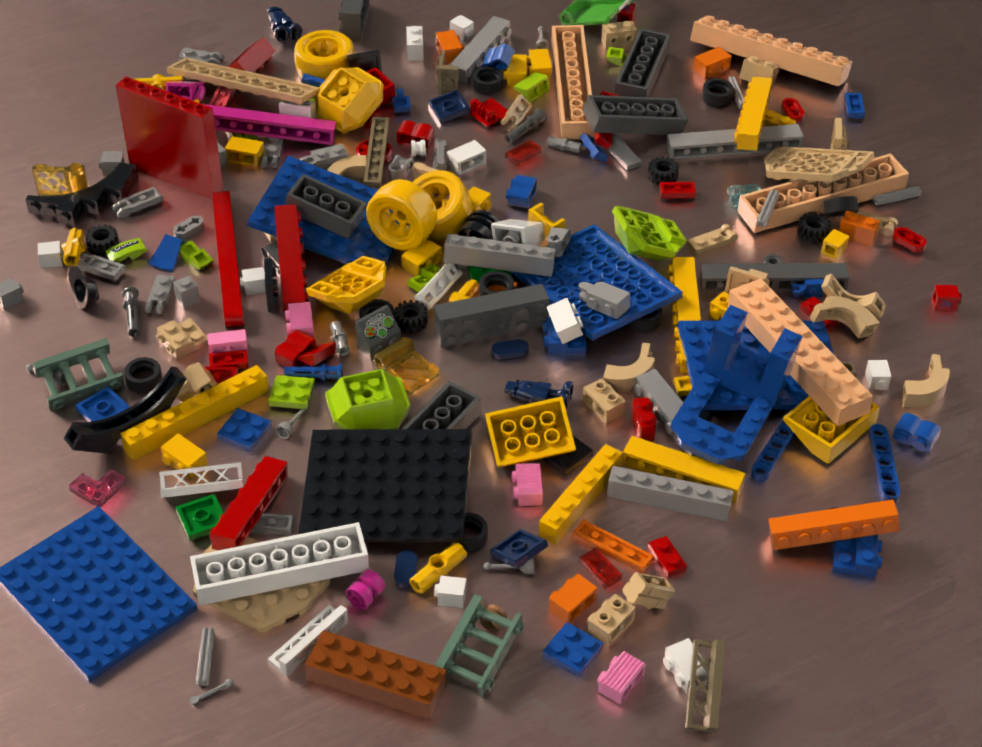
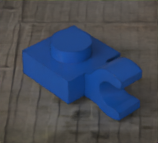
[393,88,411,113]
[791,279,824,298]

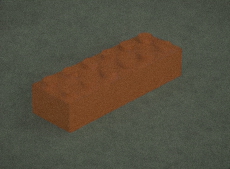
[305,630,447,720]

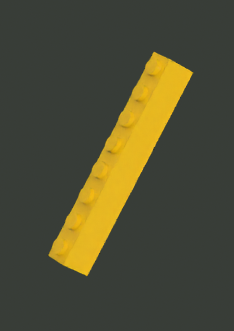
[734,77,772,151]
[668,257,701,373]
[120,365,269,461]

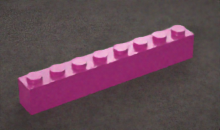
[204,104,336,145]

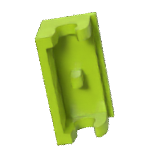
[514,72,550,103]

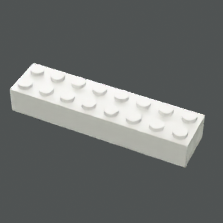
[190,522,369,606]

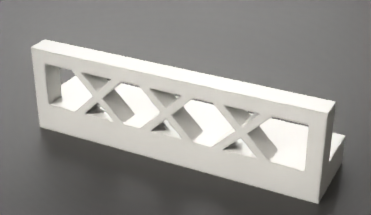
[159,462,244,498]
[268,605,348,677]

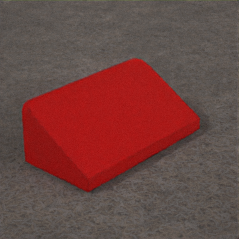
[297,342,336,367]

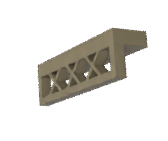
[685,639,726,733]

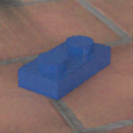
[844,93,865,119]
[580,132,609,163]

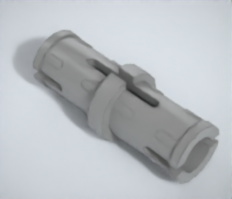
[547,136,582,154]
[330,321,350,355]

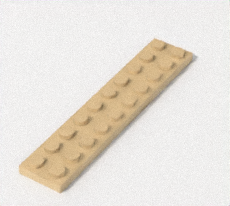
[167,58,320,105]

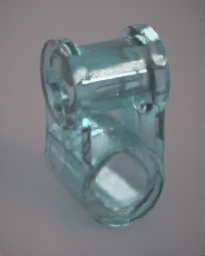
[727,184,761,208]

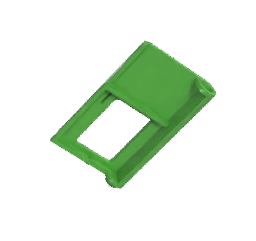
[559,0,633,26]

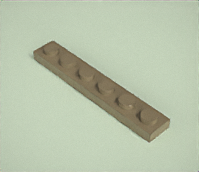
[364,117,389,188]

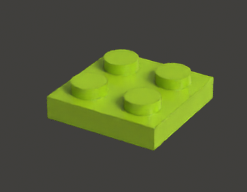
[268,375,315,409]

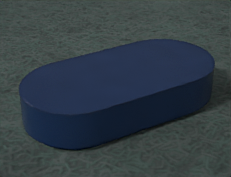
[491,339,529,360]
[394,550,418,588]

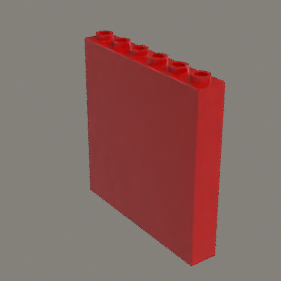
[115,76,224,200]

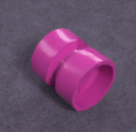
[345,569,386,610]

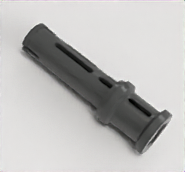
[505,109,547,144]
[122,287,140,337]

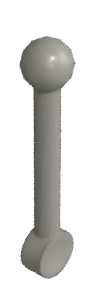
[190,679,234,706]

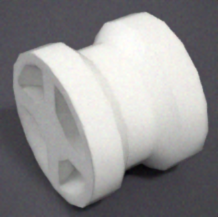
[411,140,426,157]

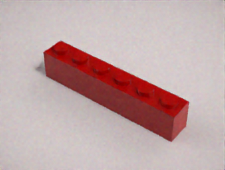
[275,204,309,312]
[209,456,288,551]

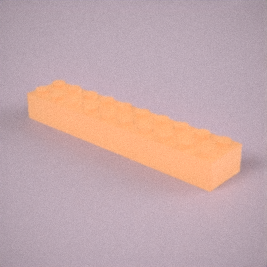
[690,15,852,86]
[551,25,595,140]
[738,153,909,233]
[728,279,873,426]

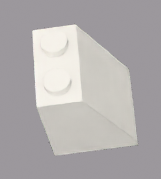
[491,219,545,246]

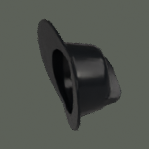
[68,266,99,309]

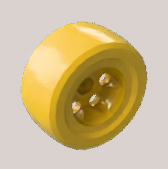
[294,30,355,83]
[413,170,472,240]
[366,179,437,251]

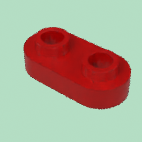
[781,98,805,123]
[893,227,927,252]

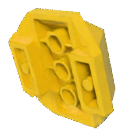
[314,67,384,135]
[306,256,386,314]

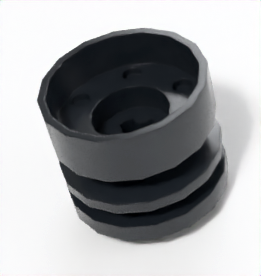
[457,210,499,239]

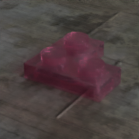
[68,469,127,508]

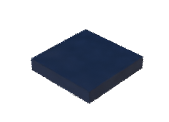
[428,89,471,124]
[489,529,548,568]

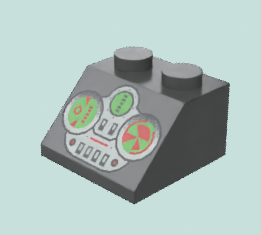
[356,305,401,360]

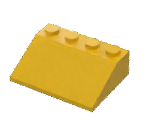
[783,396,880,464]
[485,397,576,468]

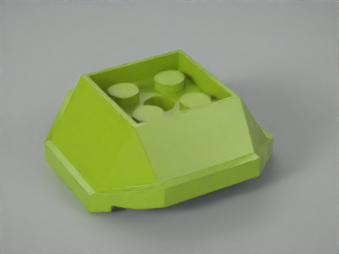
[612,206,687,261]
[325,369,410,429]

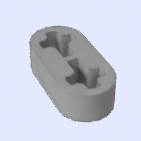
[173,215,204,241]

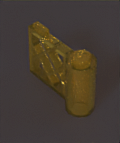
[32,163,89,196]
[373,337,439,395]

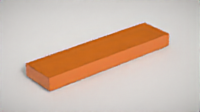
[572,519,655,574]

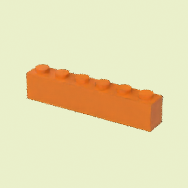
[768,500,900,550]

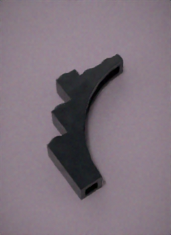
[25,162,138,225]
[64,366,187,454]

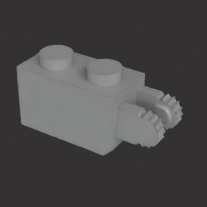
[299,144,348,170]
[578,282,630,319]

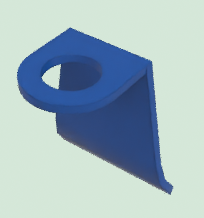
[148,234,186,271]

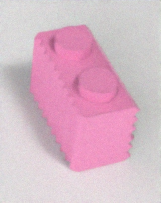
[285,302,314,338]
[512,463,543,507]
[597,651,646,705]

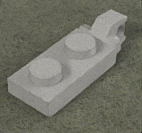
[433,138,447,171]

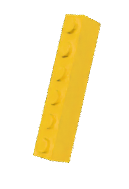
[622,436,746,503]
[539,444,623,545]

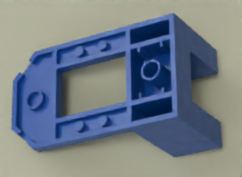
[670,305,803,465]

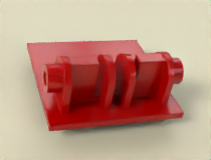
[469,98,508,127]

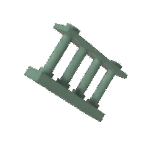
[32,338,124,410]
[435,594,524,697]

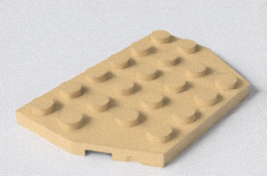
[764,146,874,183]
[193,536,330,633]

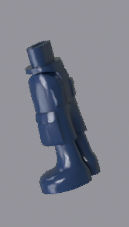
[267,7,303,43]
[504,380,574,411]

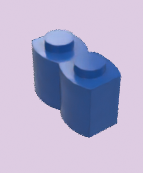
[481,44,515,70]
[505,175,537,208]
[893,413,941,452]

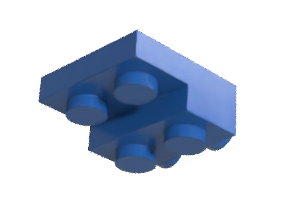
[543,317,586,354]
[832,535,882,577]

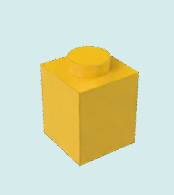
[821,229,849,260]

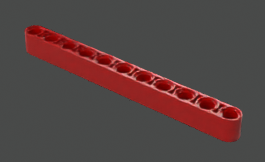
[212,190,244,328]

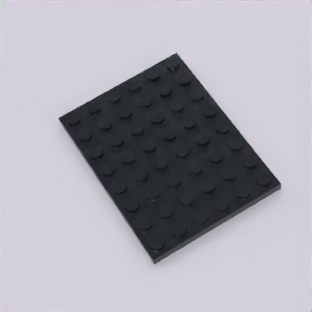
[298,429,473,542]

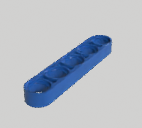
[751,412,796,482]
[869,424,901,503]

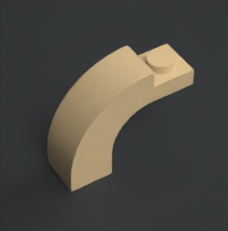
[327,155,367,180]
[821,274,886,319]
[809,296,879,338]
[603,343,655,393]
[902,354,950,408]

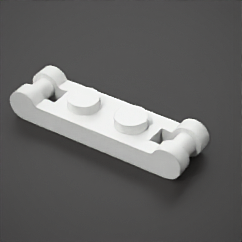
[414,262,463,311]

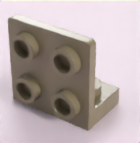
[435,50,459,95]

